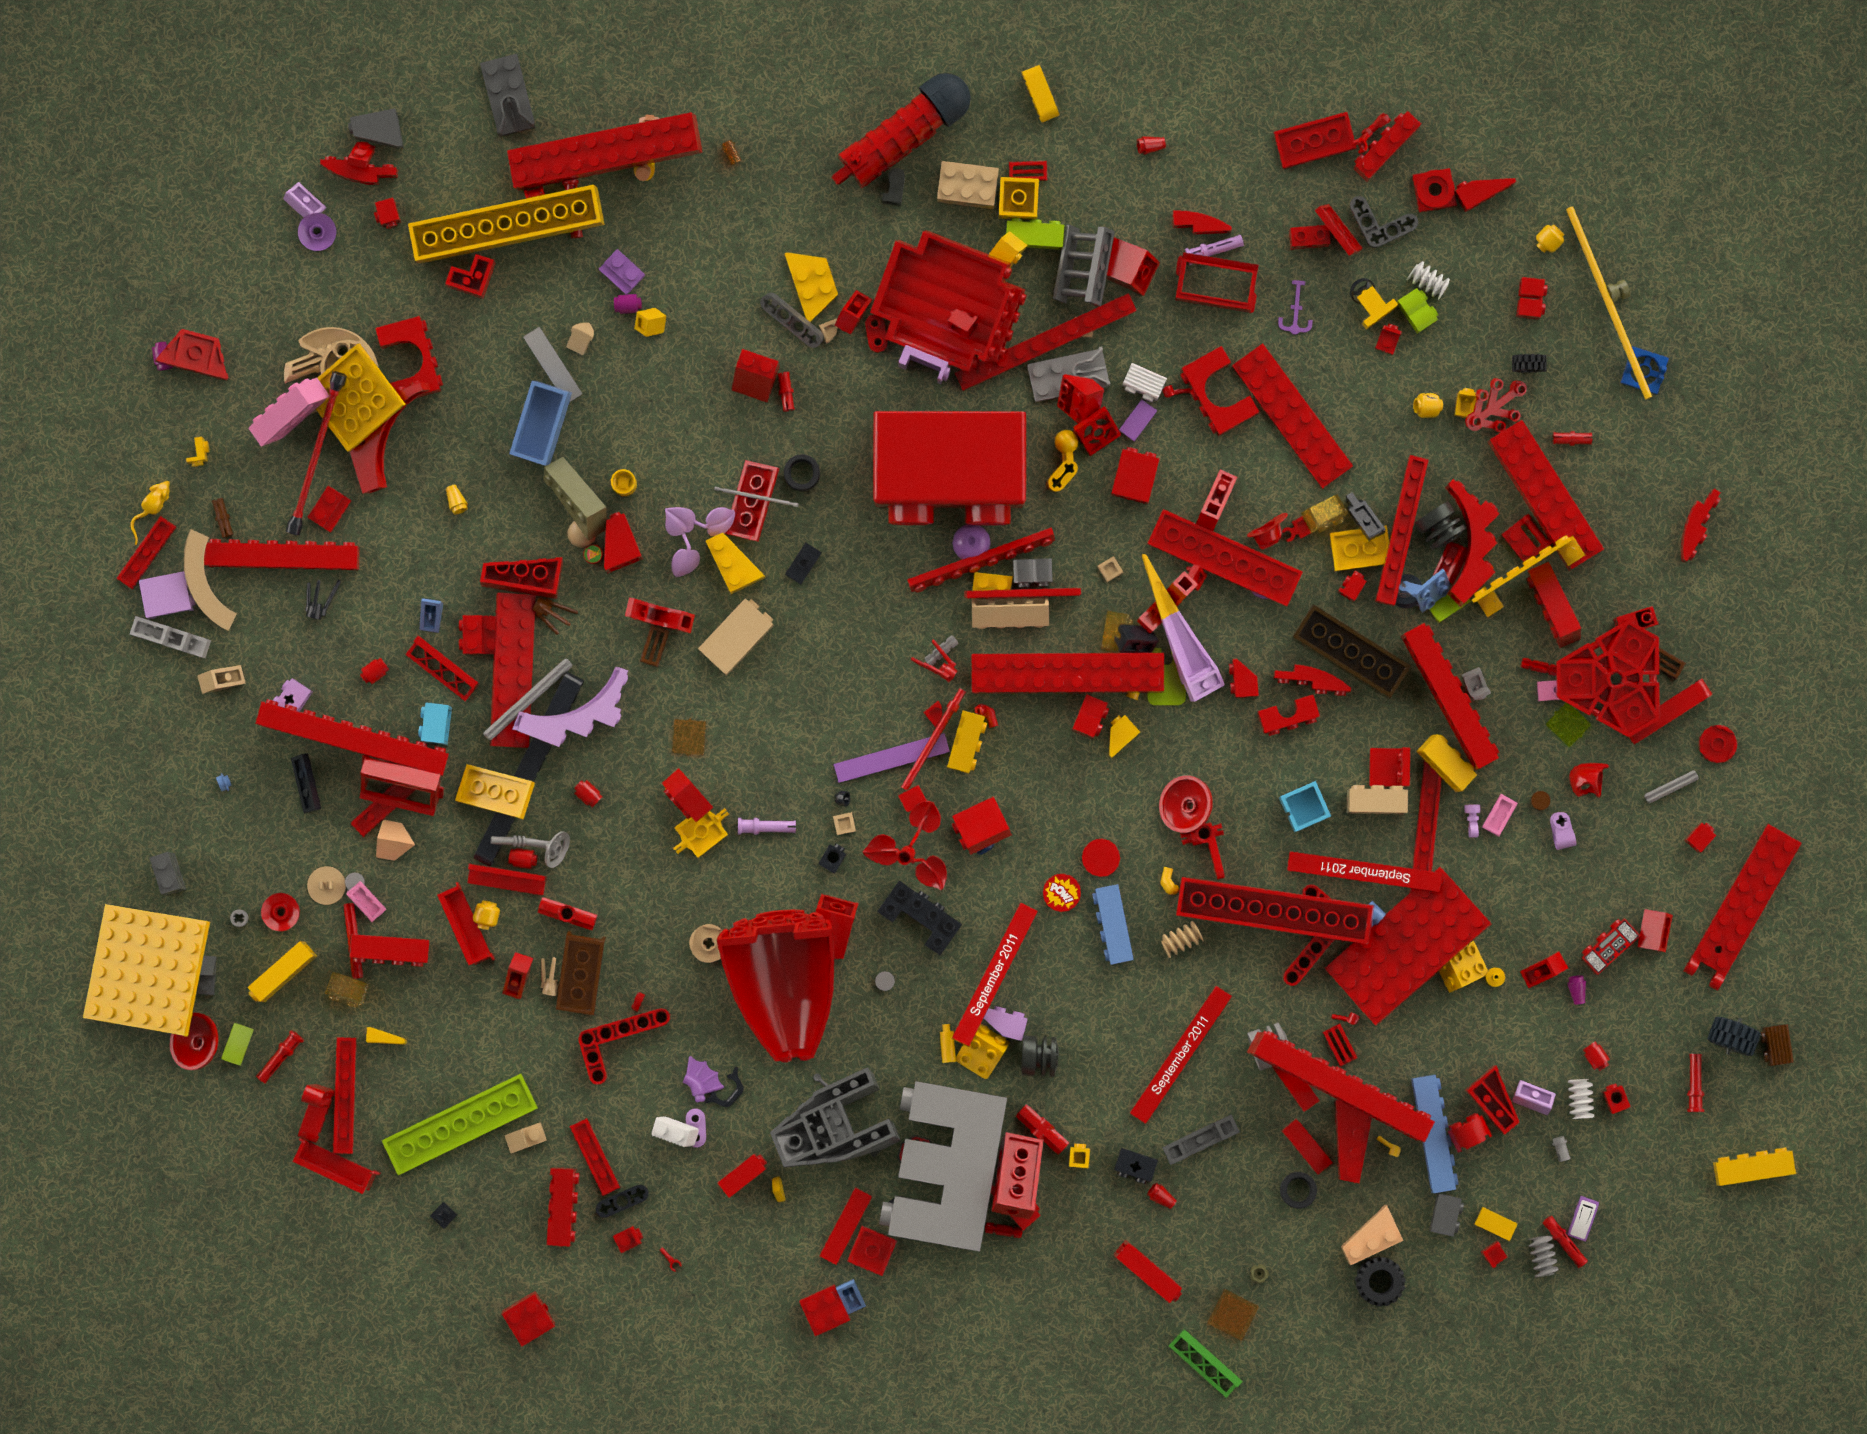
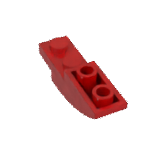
[320,156,398,185]
[1681,488,1721,563]
[1273,664,1351,696]

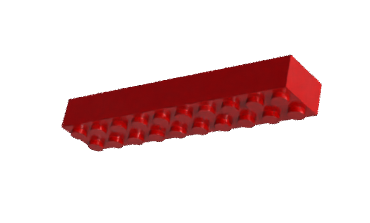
[507,112,703,191]
[972,653,1164,694]
[255,699,449,777]
[1176,877,1374,944]
[1247,1030,1435,1142]

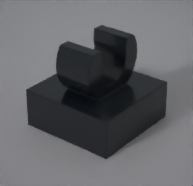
[430,1202,458,1229]

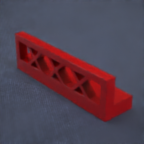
[405,636,480,702]
[467,864,547,896]

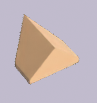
[376,820,415,861]

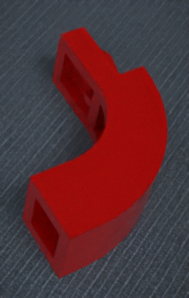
[1137,571,1198,634]
[625,597,695,633]

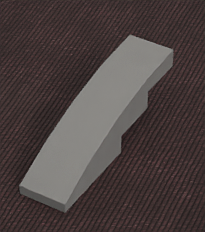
[523,327,582,401]
[130,616,211,658]

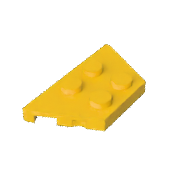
[785,253,838,322]

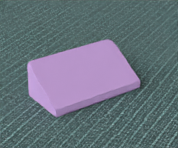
[283,182,326,218]
[1512,1080,1556,1115]

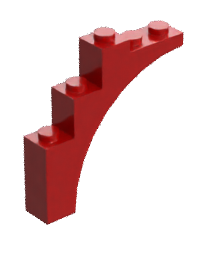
[350,380,431,493]
[1445,479,1500,607]

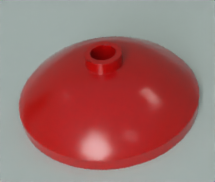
[1159,776,1212,833]
[170,1012,218,1070]

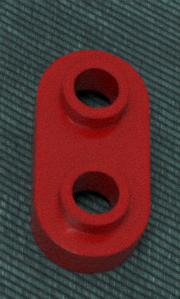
[865,314,888,353]

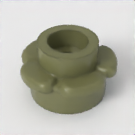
[1250,1264,1269,1283]

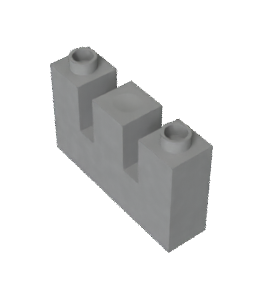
[879,1081,1007,1251]

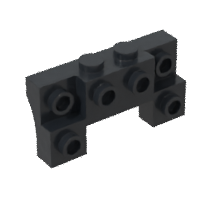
[877,880,962,956]

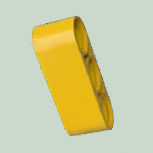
[1021,65,1059,123]

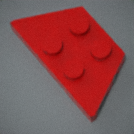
[155,329,228,380]

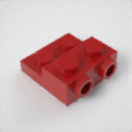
[459,615,496,655]

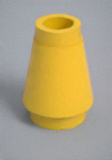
[446,485,468,515]

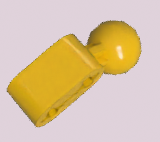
[1046,430,1079,492]

